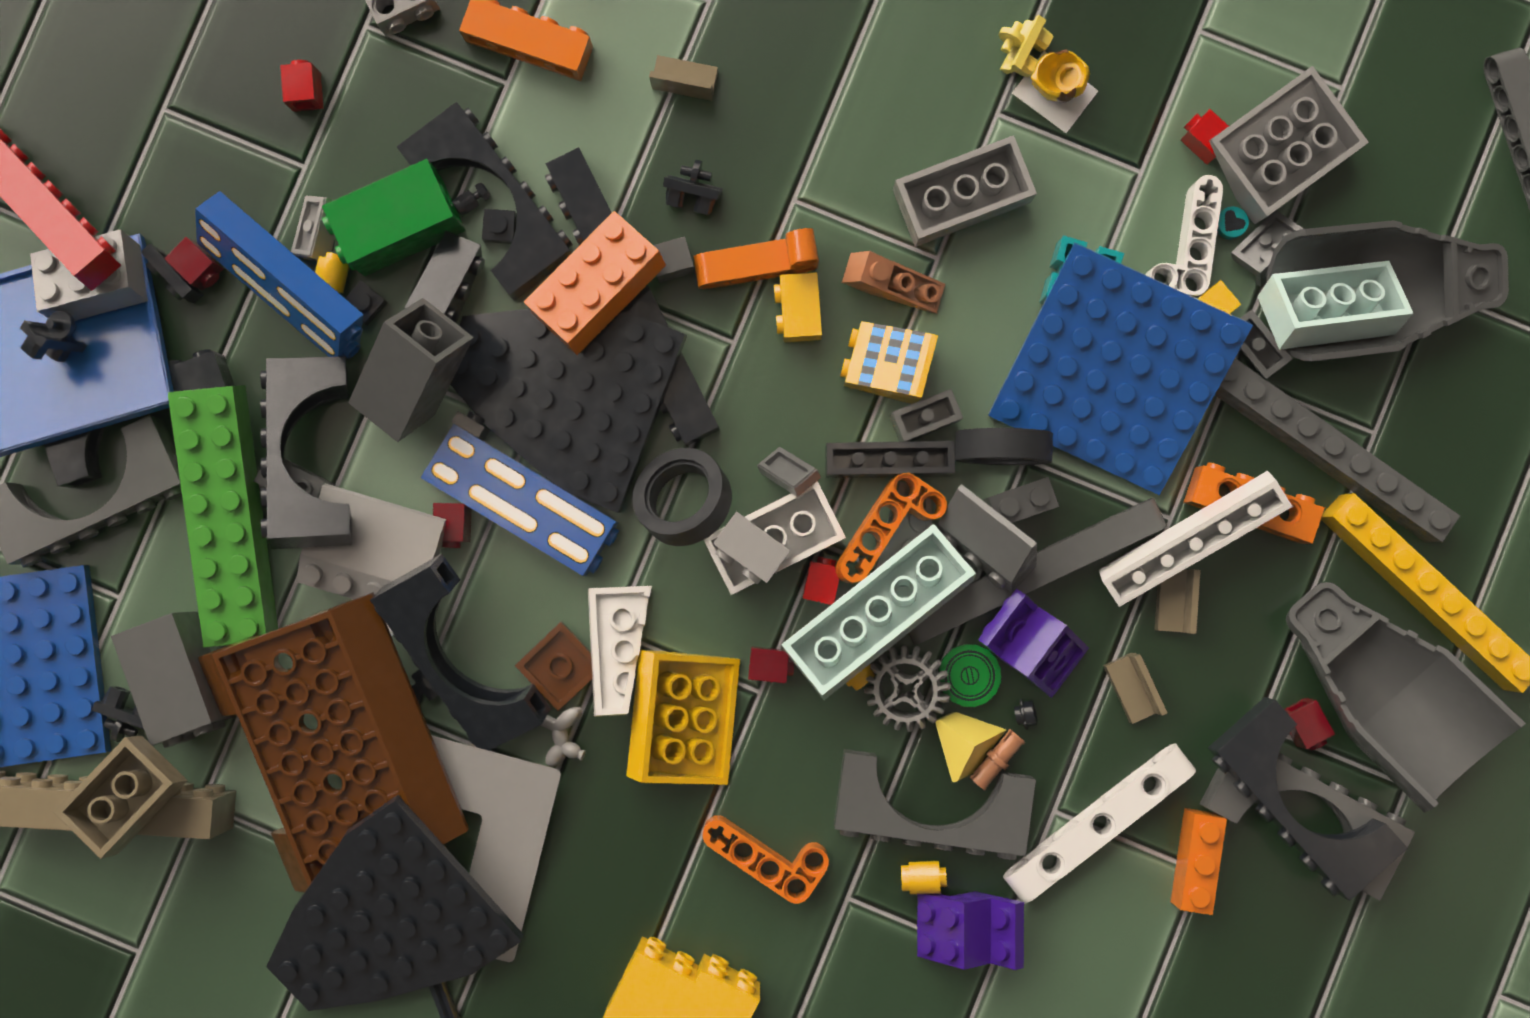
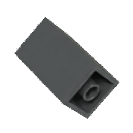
[348,298,474,442]
[111,611,235,748]

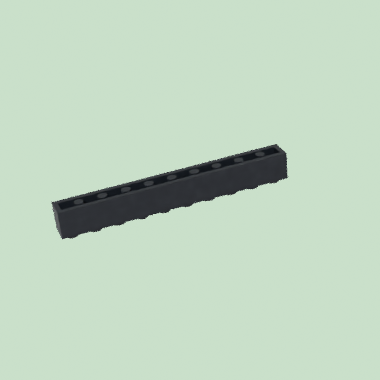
[545,147,720,446]

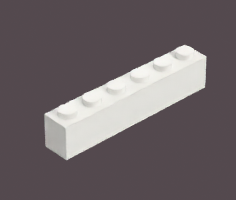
[1099,471,1293,607]

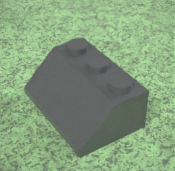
[938,484,1037,593]

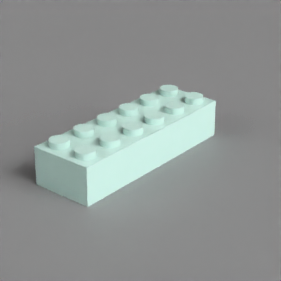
[781,524,976,700]

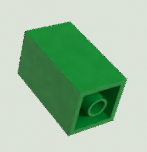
[322,159,466,276]

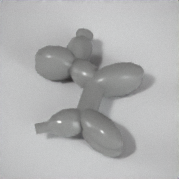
[540,707,586,767]

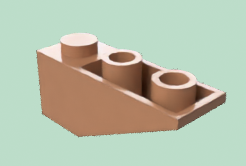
[842,251,945,313]

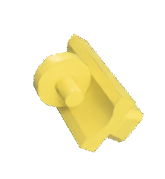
[998,15,1054,77]

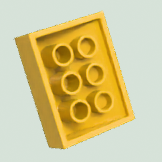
[626,650,740,785]

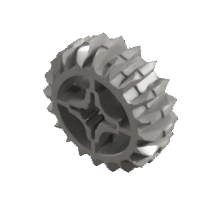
[864,645,951,732]

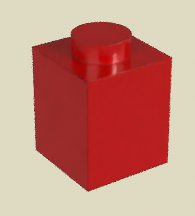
[280,60,324,112]
[1180,109,1229,165]
[802,557,839,605]

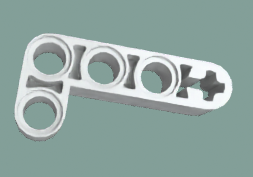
[1145,175,1223,298]

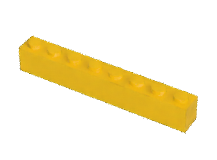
[1321,493,1530,693]

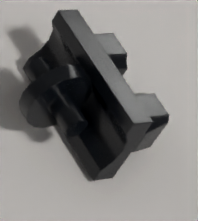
[663,159,723,215]
[20,311,87,362]
[91,686,144,742]

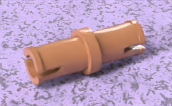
[969,729,1025,790]

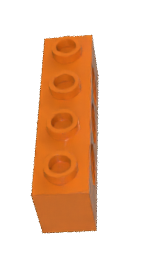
[1183,463,1325,544]

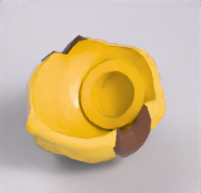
[1031,49,1090,103]

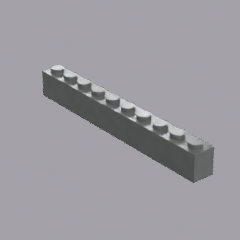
[1215,359,1460,543]

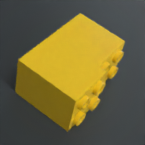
[603,936,760,1018]

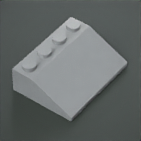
[1209,66,1369,225]
[296,483,447,599]

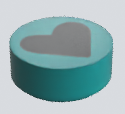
[1217,206,1249,240]

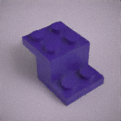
[978,588,1089,698]
[917,891,1024,970]

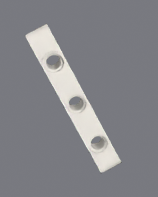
[1003,744,1196,904]

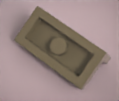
[649,55,718,101]
[1154,569,1201,634]
[1103,653,1168,724]

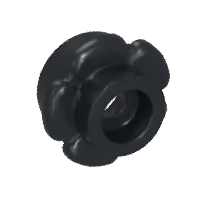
[1014,699,1038,730]

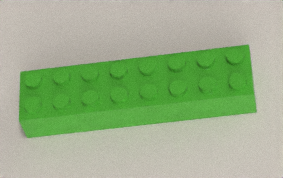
[168,385,278,647]

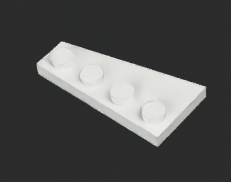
[588,586,652,717]

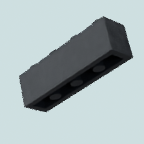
[825,441,955,478]

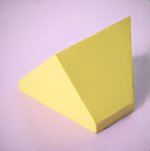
[935,712,1006,782]

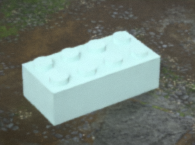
[1257,261,1414,350]

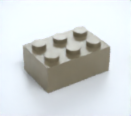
[53,736,188,859]

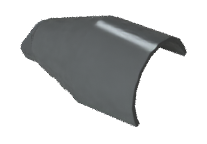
[1266,220,1509,361]
[1286,582,1526,813]

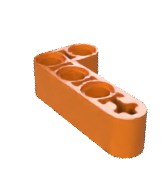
[693,228,819,289]
[835,473,947,583]
[703,815,829,904]

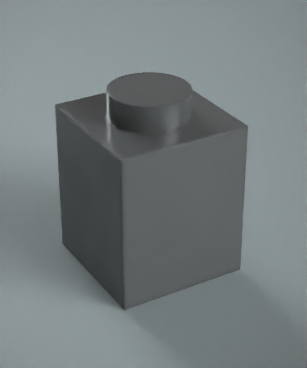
[653,236,695,283]

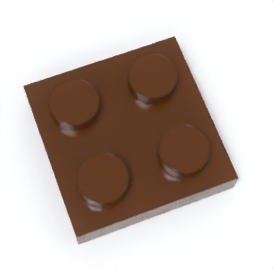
[515,622,592,711]

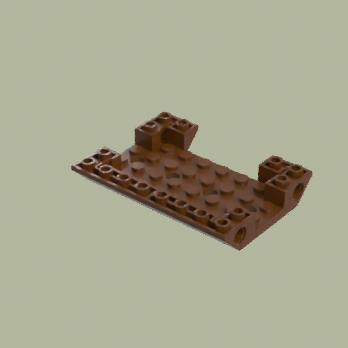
[197,592,469,892]

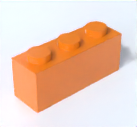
[1170,808,1227,915]

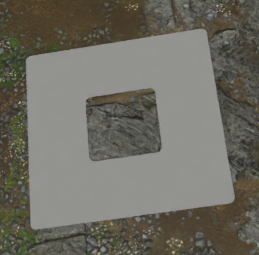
[431,735,561,962]

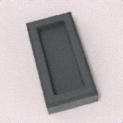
[757,447,821,497]

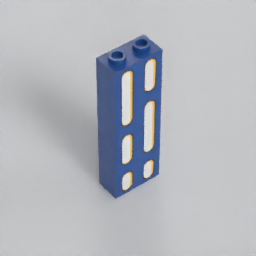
[195,191,364,359]
[421,424,620,576]

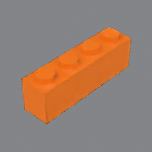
[459,0,593,81]

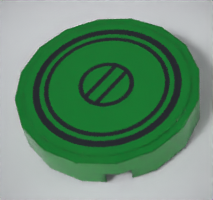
[938,644,1001,707]

